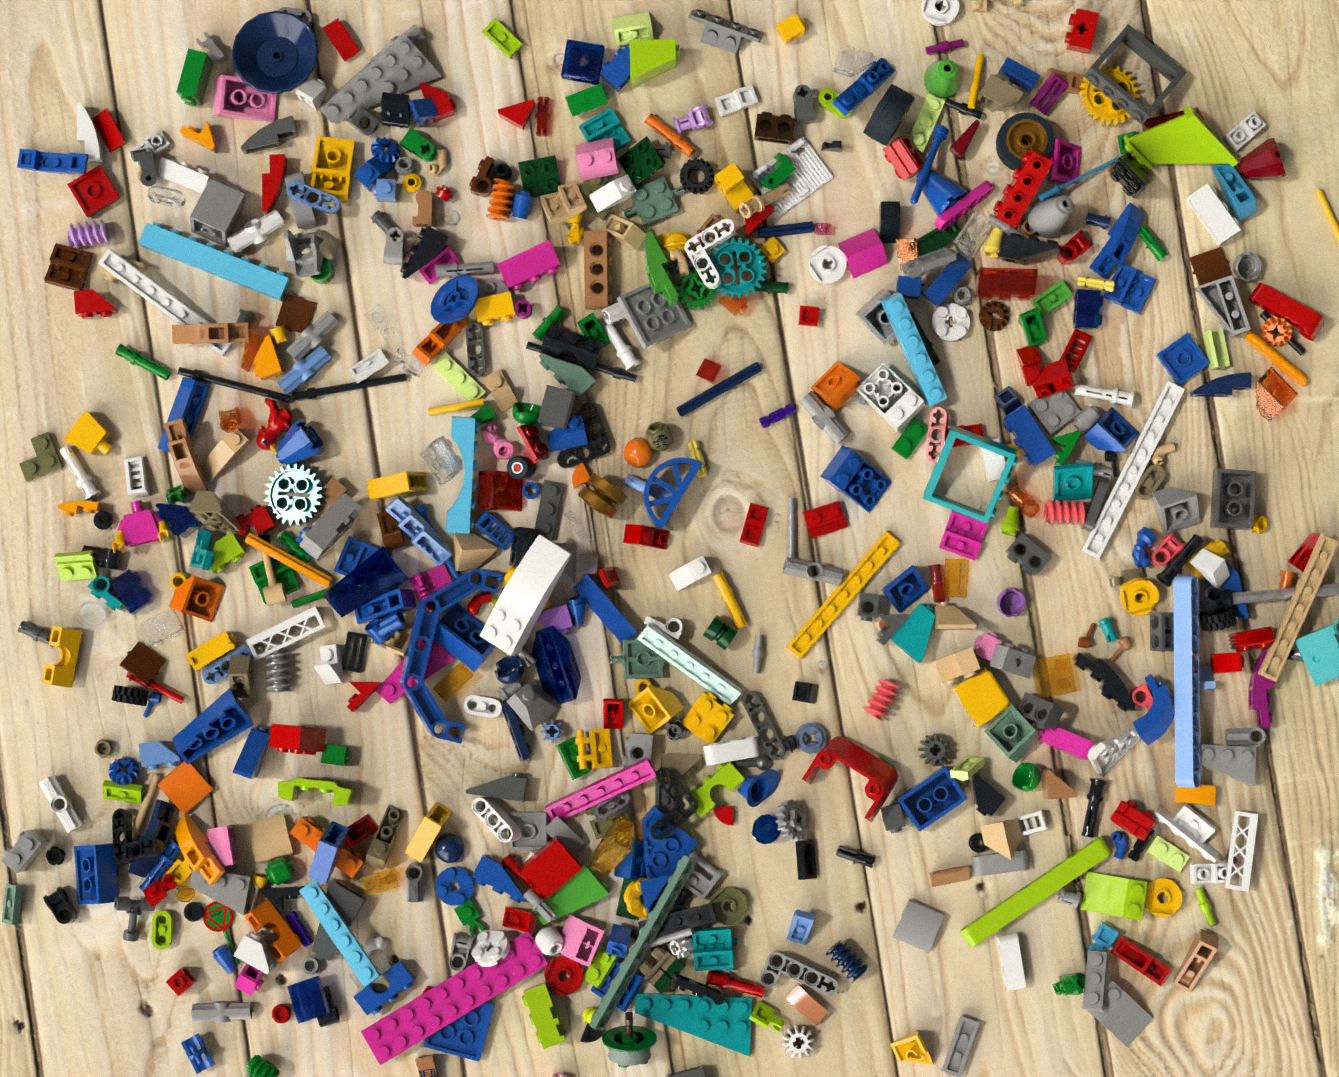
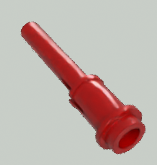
[126,672,185,704]
[501,854,545,899]

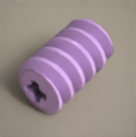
[68,220,110,248]

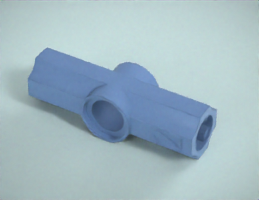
[277,346,332,395]

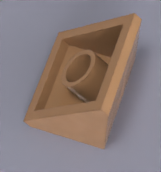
[1041,768,1078,800]

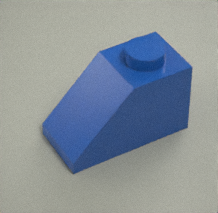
[354,157,395,192]
[548,415,588,452]

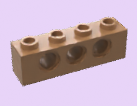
[584,231,612,310]

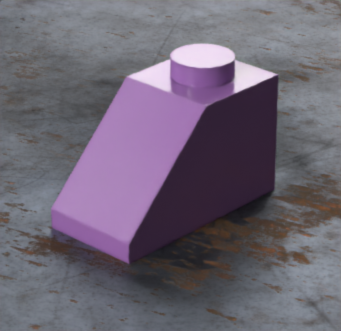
[537,604,573,635]

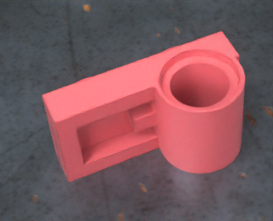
[1130,684,1153,711]

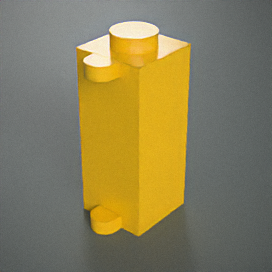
[185,631,238,671]

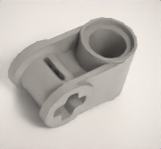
[383,227,405,265]
[449,932,474,971]

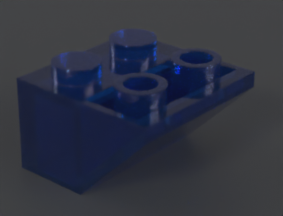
[155,503,204,538]

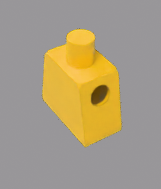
[63,410,113,455]

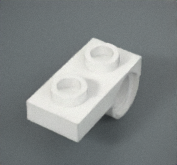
[644,616,682,640]

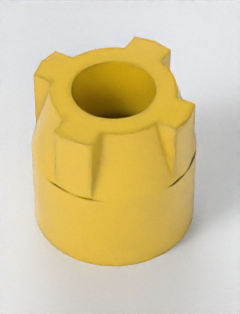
[269,325,288,344]

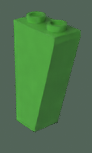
[531,863,610,925]

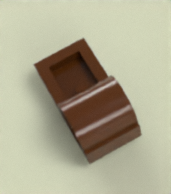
[469,156,495,197]
[376,511,406,551]

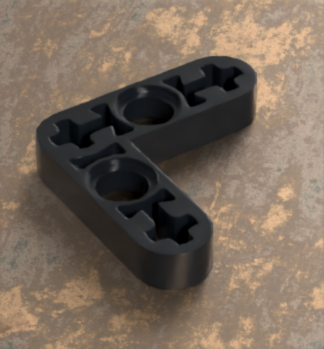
[557,402,610,469]
[650,767,698,840]
[112,808,164,864]

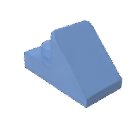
[787,910,815,945]

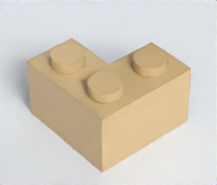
[932,647,981,685]

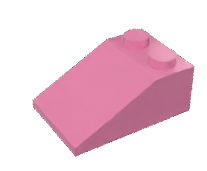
[213,75,277,122]

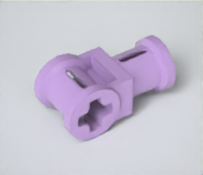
[673,105,713,134]

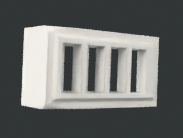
[124,456,150,499]
[1008,810,1049,836]

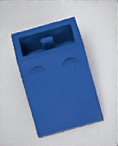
[820,446,891,513]

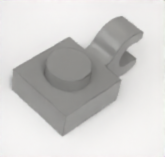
[196,32,227,64]

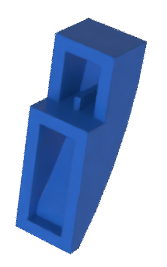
[923,252,973,307]

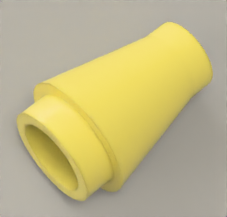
[983,228,1004,258]

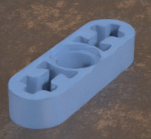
[286,181,340,214]
[202,645,254,684]

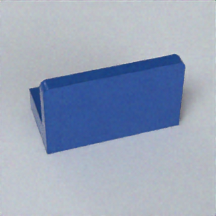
[998,57,1040,93]
[614,838,645,880]

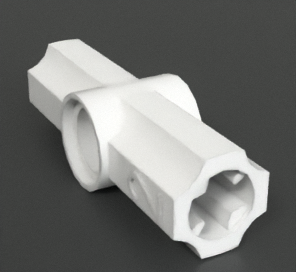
[227,209,285,253]
[39,775,83,833]

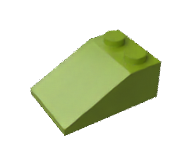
[1081,871,1148,921]

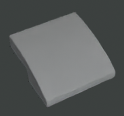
[893,899,945,953]

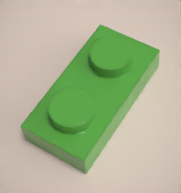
[1031,279,1073,318]

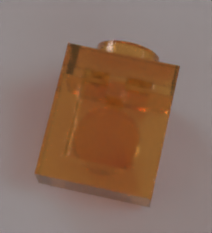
[718,294,748,316]

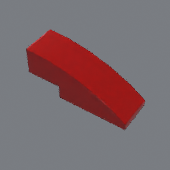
[262,154,287,215]
[1111,936,1172,987]

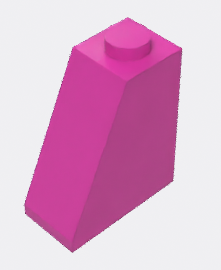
[1037,727,1094,760]

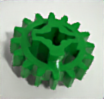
[677,269,717,311]

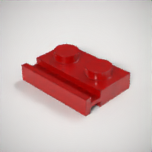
[803,501,848,539]

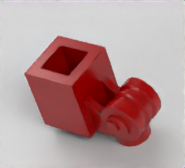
[235,504,278,536]

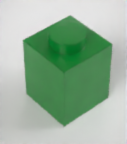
[321,744,351,766]

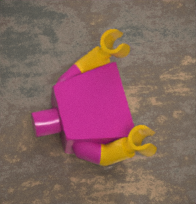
[111,500,172,553]

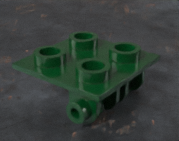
[618,136,666,187]
[518,155,561,197]

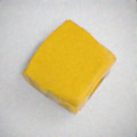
[951,667,1011,728]

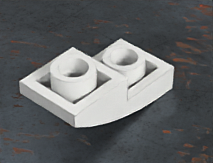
[1223,111,1267,152]
[128,129,170,169]
[1190,863,1232,884]

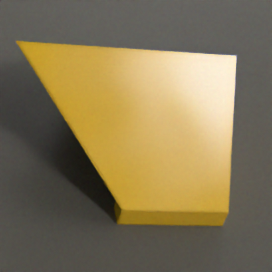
[890,1030,934,1065]

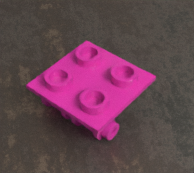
[409,563,451,611]

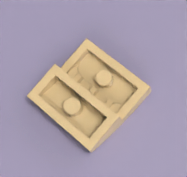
[540,182,587,225]
[246,814,294,864]

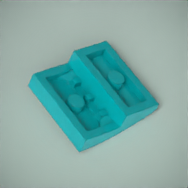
[579,108,631,152]
[692,926,734,971]

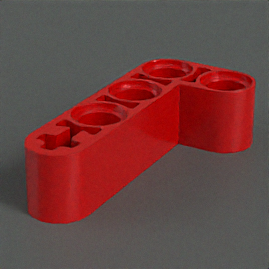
[1248,282,1324,341]

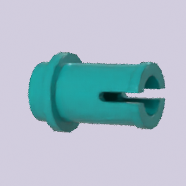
[1098,617,1119,643]

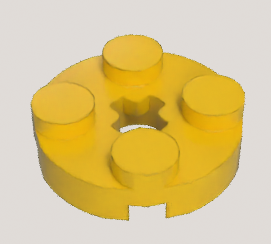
[1119,577,1159,616]
[624,878,649,918]
[1144,878,1182,917]

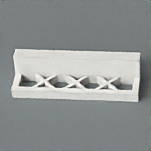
[246,606,326,661]
[1225,811,1258,892]

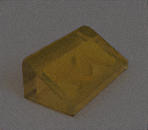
[943,559,969,598]
[433,662,474,702]

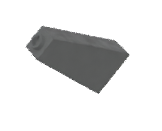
[312,879,366,962]

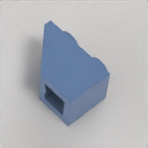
[138,741,183,770]

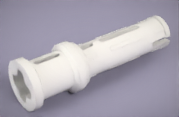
[599,319,641,371]
[1074,383,1134,408]
[59,445,101,501]

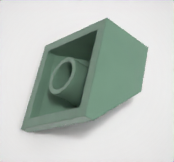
[984,704,1037,763]

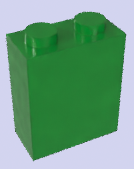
[176,48,213,107]

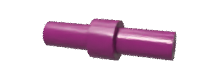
[925,39,964,54]

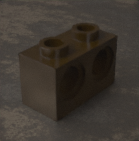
[754,112,795,145]

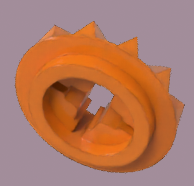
[1261,317,1292,347]

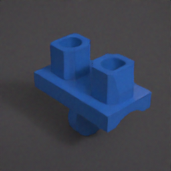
[181,1033,215,1074]

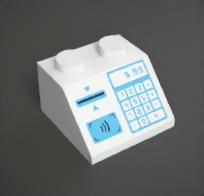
[233,931,275,975]

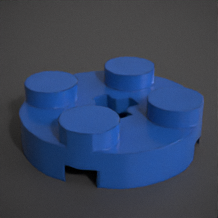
[435,866,474,906]

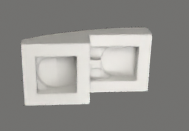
[714,85,758,117]

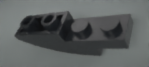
[1072,653,1135,712]

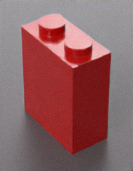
[521,836,582,899]

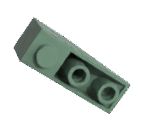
[539,354,596,398]

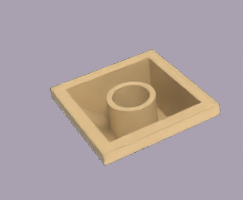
[934,602,976,630]

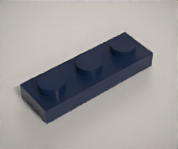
[502,704,531,761]

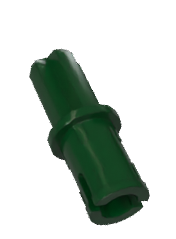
[754,279,788,294]

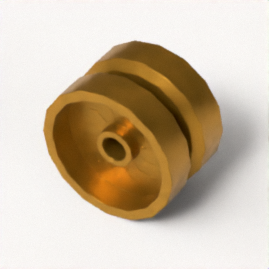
[578,473,627,519]

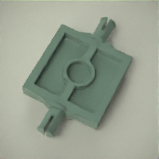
[623,176,685,227]
[610,640,668,679]

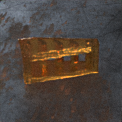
[241,330,264,372]

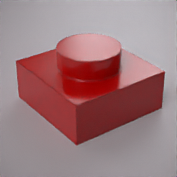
[798,305,819,327]

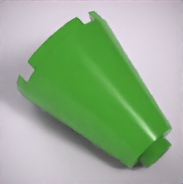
[924,59,962,98]

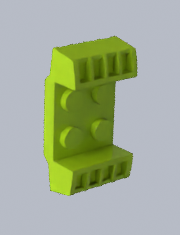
[278,777,356,806]

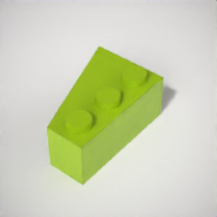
[522,982,567,1049]

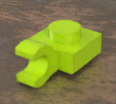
[749,1001,785,1032]

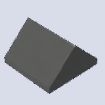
[537,385,576,429]

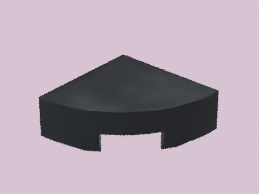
[821,141,842,152]
[580,1023,605,1043]

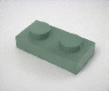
[2,883,23,925]

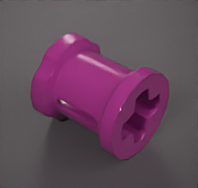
[514,300,532,319]

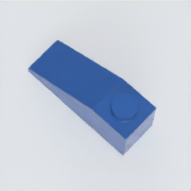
[353,588,417,624]

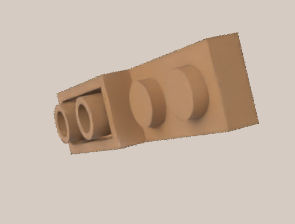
[172,322,249,344]
[164,418,208,496]

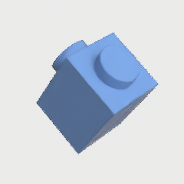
[373,179,398,203]

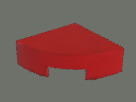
[713,806,733,826]

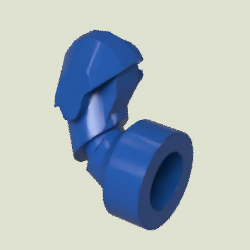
[1132,527,1157,568]

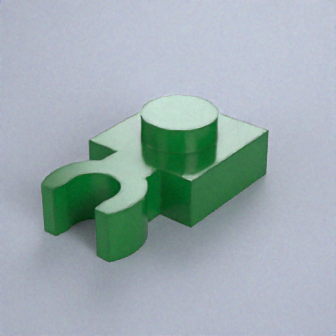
[166,484,187,505]
[454,899,484,936]

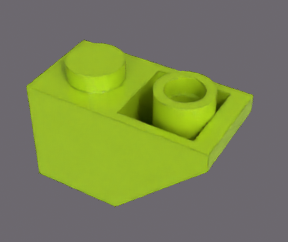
[210,532,247,574]

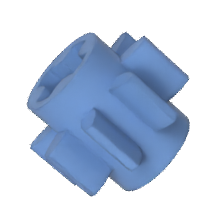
[540,719,565,743]

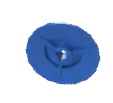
[431,275,479,324]

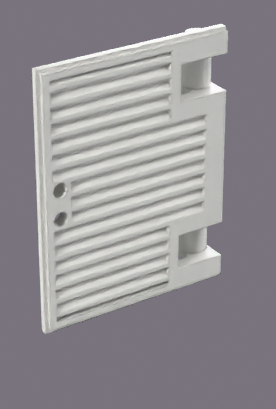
[749,136,834,217]

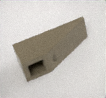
[365,805,406,870]

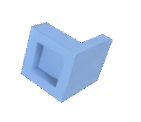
[1200,666,1216,690]

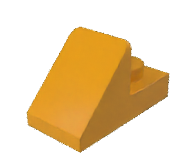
[179,121,218,153]

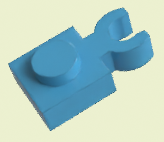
[1088,921,1119,952]

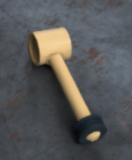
[258,534,287,606]

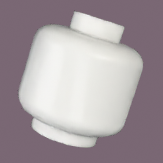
[535,927,564,956]

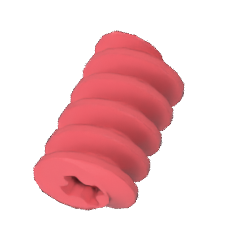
[1044,499,1085,525]
[863,679,902,721]

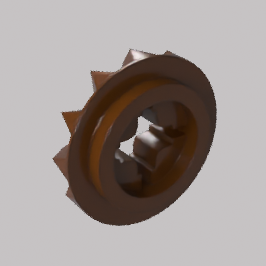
[979,301,1010,331]

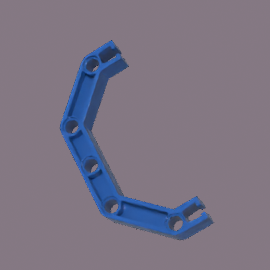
[400,568,503,744]

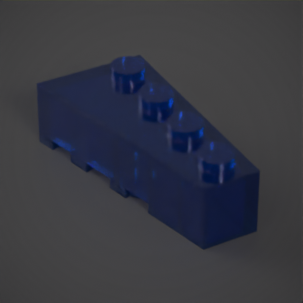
[323,546,409,617]

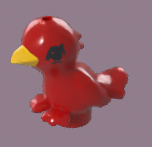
[256,398,294,452]

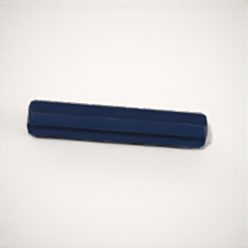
[758,221,814,238]

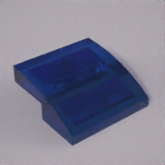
[287,976,330,1024]

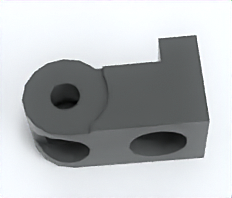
[130,147,157,186]

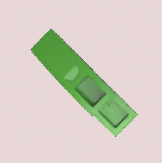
[645,231,679,307]

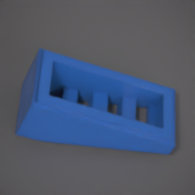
[475,511,513,550]

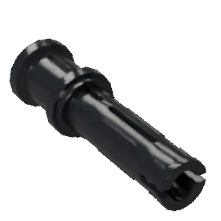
[1156,534,1204,587]
[1081,778,1107,838]

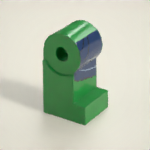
[758,153,796,189]

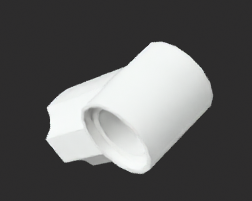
[601,302,627,325]

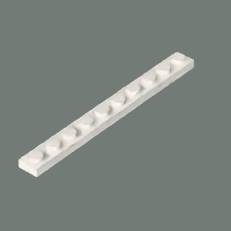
[1081,381,1185,559]

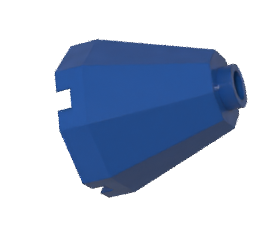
[276,419,325,465]

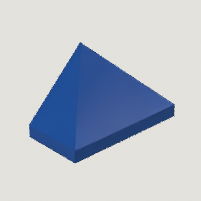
[640,875,669,914]

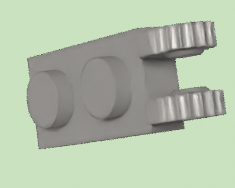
[901,247,957,279]

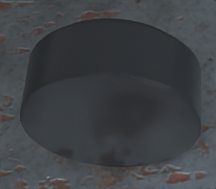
[184,902,204,922]

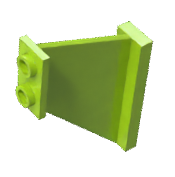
[1123,105,1239,170]

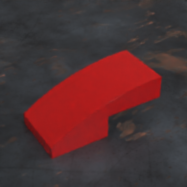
[322,18,360,61]
[739,503,769,547]

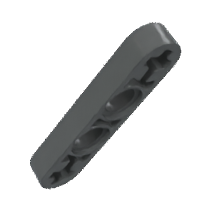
[742,691,785,760]

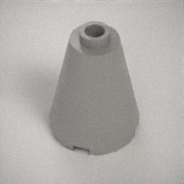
[1028,196,1073,238]

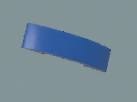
[17,149,89,174]

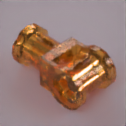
[219,406,242,433]
[1004,482,1040,518]

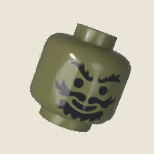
[645,422,673,451]

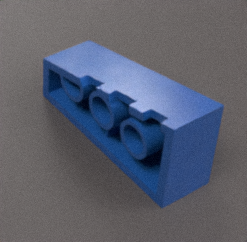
[172,688,254,764]

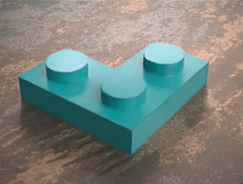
[189,529,214,571]

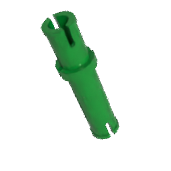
[115,344,172,381]

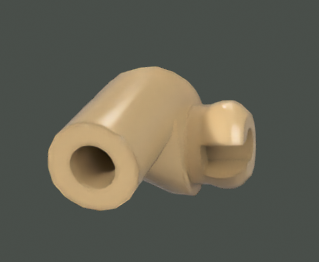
[428,149,447,176]
[669,248,689,276]

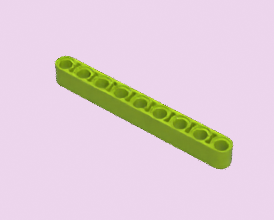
[960,836,1113,948]

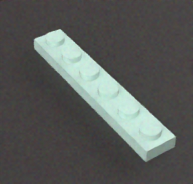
[637,623,742,706]

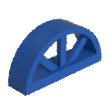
[643,457,702,530]

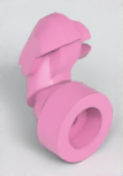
[481,423,514,460]

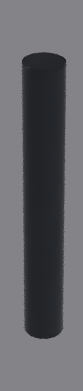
[1259,311,1306,356]

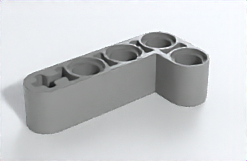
[759,951,839,995]

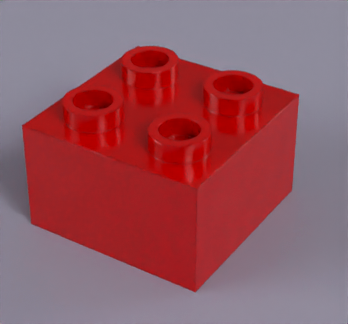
[269,724,326,755]

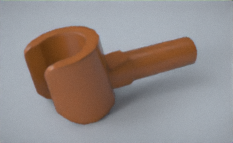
[1078,623,1096,648]

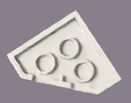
[1087,727,1141,777]

